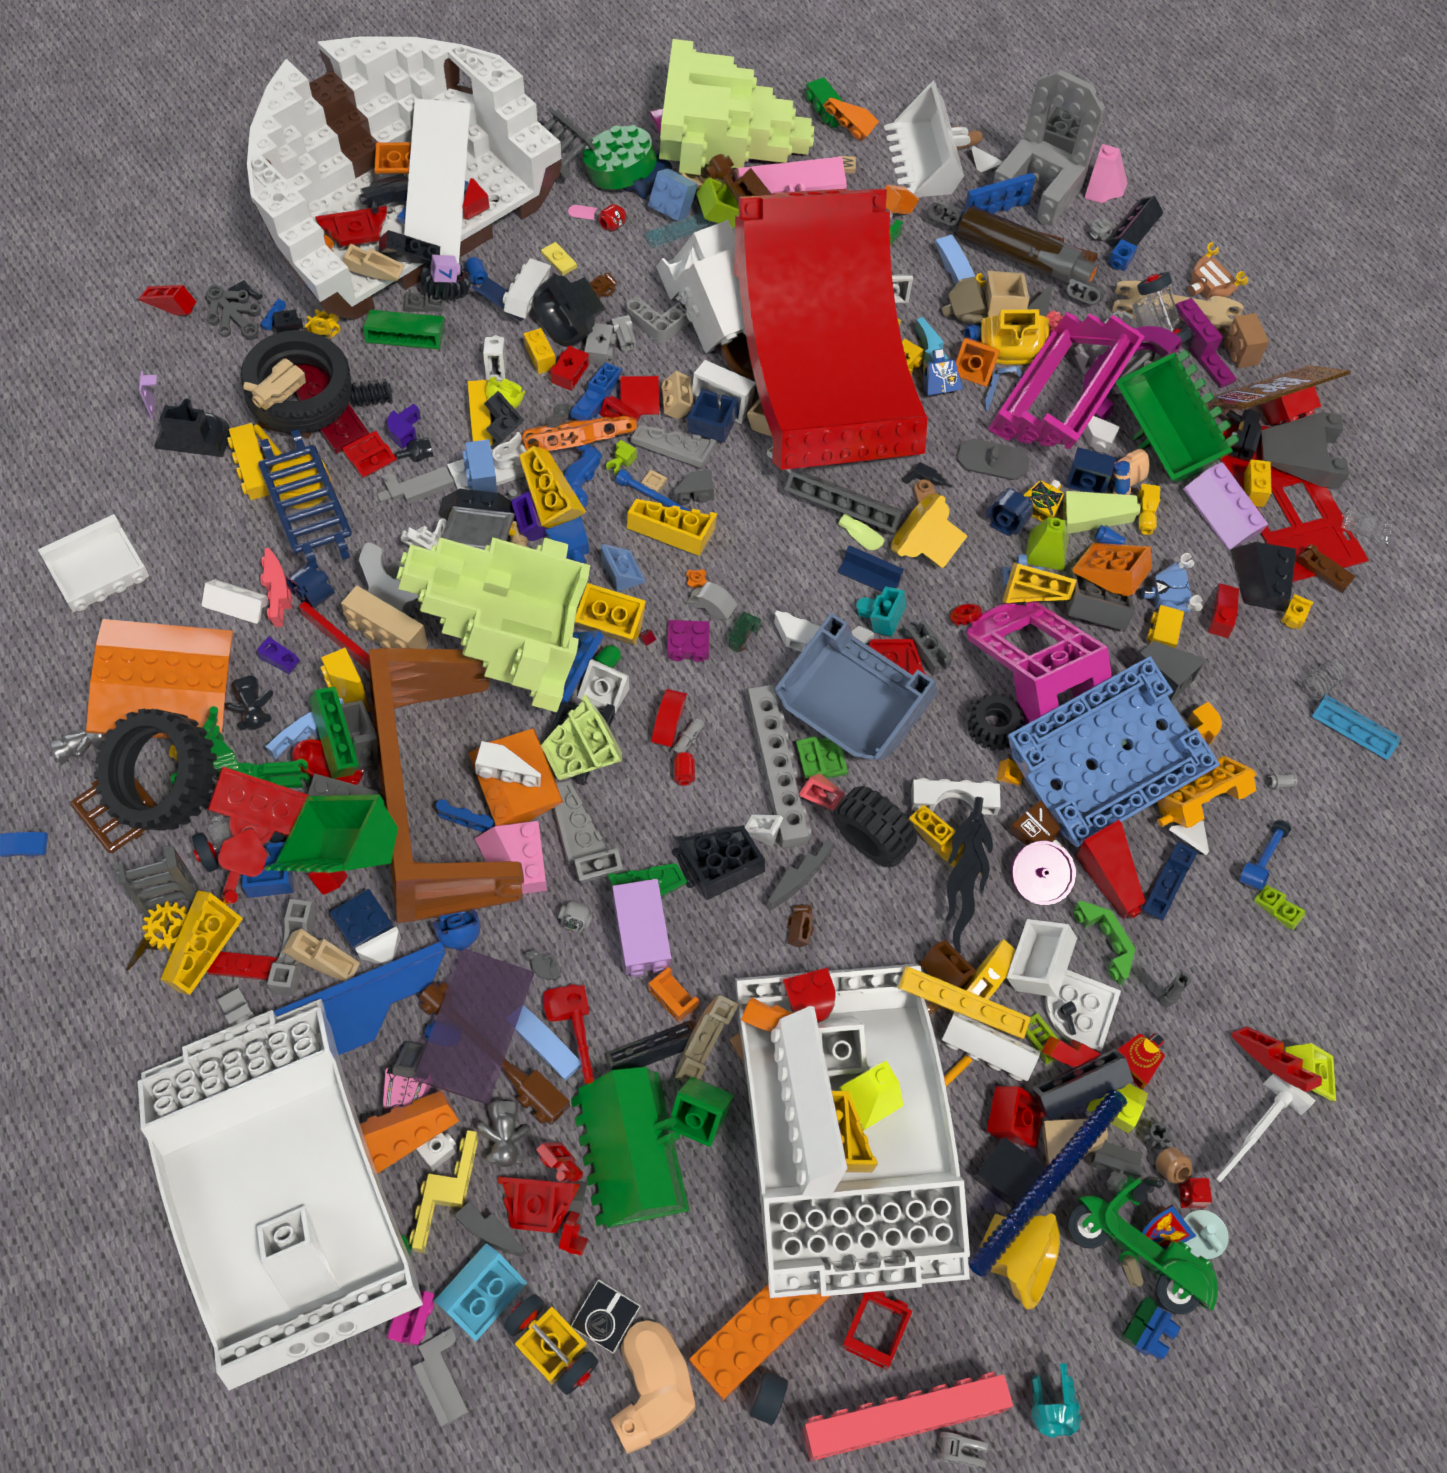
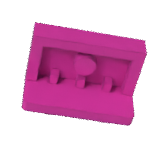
[386,1291,434,1345]

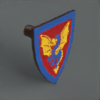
[1141,1205,1196,1249]

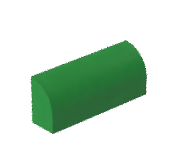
[363,310,444,349]

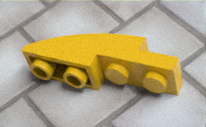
[909,804,981,876]
[950,939,1016,1013]

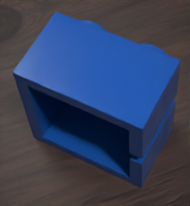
[242,842,294,898]

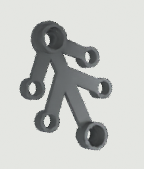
[206,284,261,340]

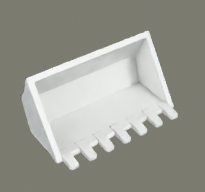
[884,80,971,198]

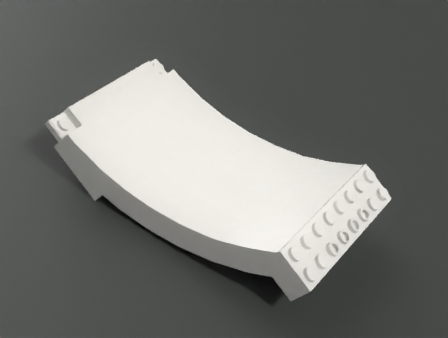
[735,964,970,1298]
[138,999,423,1390]

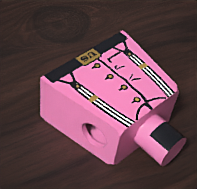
[383,1068,433,1112]

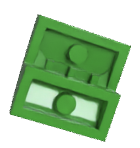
[796,736,848,780]

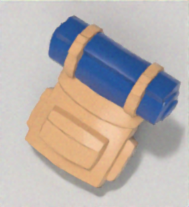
[1111,449,1149,495]

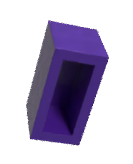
[511,492,548,541]

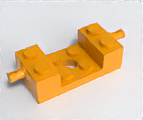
[1157,756,1257,828]

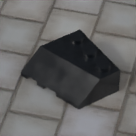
[1231,542,1297,612]
[675,825,765,900]

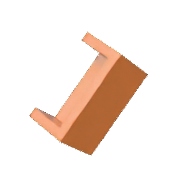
[885,185,919,214]
[648,967,699,1023]

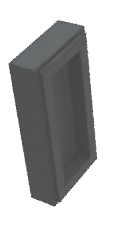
[393,1041,428,1079]

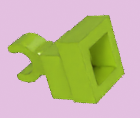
[606,439,637,475]

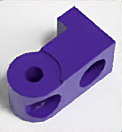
[257,636,300,675]

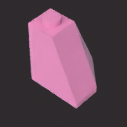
[1085,144,1127,203]

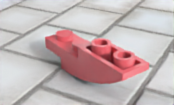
[261,548,292,627]

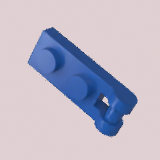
[436,799,495,833]

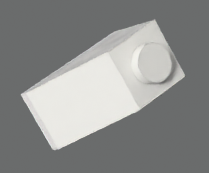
[1083,416,1120,454]

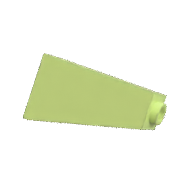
[1063,491,1140,534]

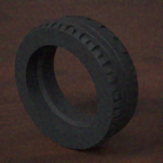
[241,330,352,433]

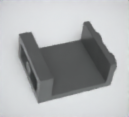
[341,700,377,771]

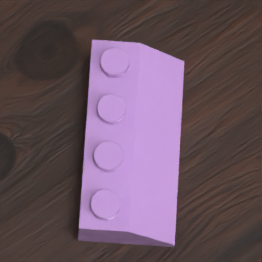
[1183,462,1268,550]

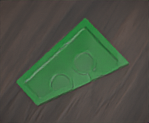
[607,863,687,898]

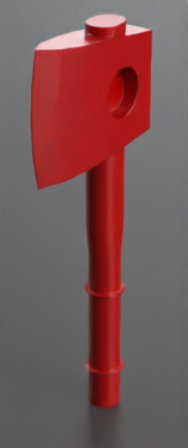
[543,984,594,1084]

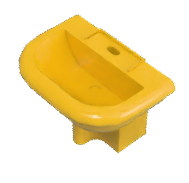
[981,309,1049,365]
[891,493,967,568]
[976,1213,1060,1310]

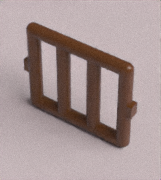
[70,777,157,853]

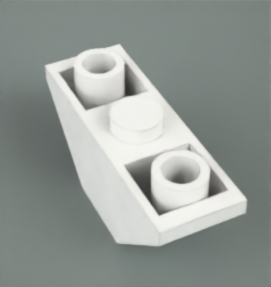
[774,611,821,652]

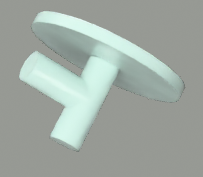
[1184,1210,1229,1259]

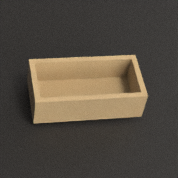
[341,586,428,649]

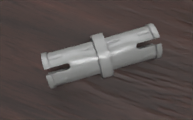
[671,718,704,756]

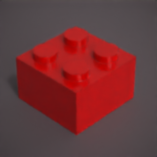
[1261,385,1321,425]

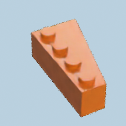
[360,1090,459,1174]

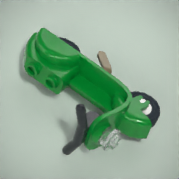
[1067,1169,1218,1315]

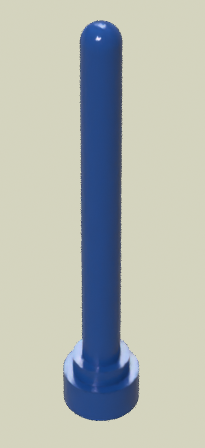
[615,469,690,511]

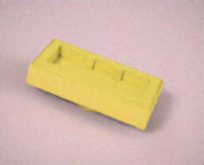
[541,242,577,276]

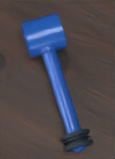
[1240,820,1291,891]

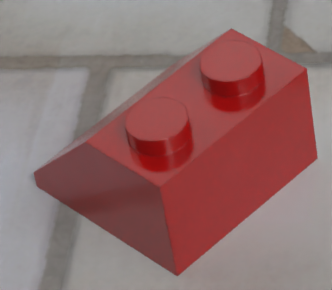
[987,1086,1043,1149]

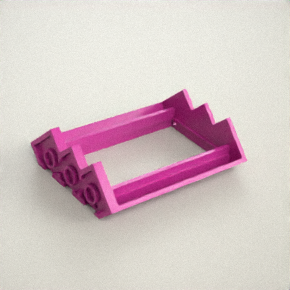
[988,312,1145,449]

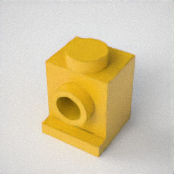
[1281,594,1313,629]

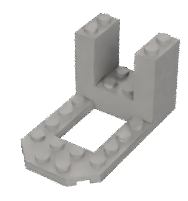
[993,69,1105,227]

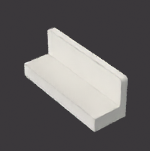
[202,579,270,624]

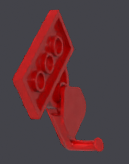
[207,767,310,905]

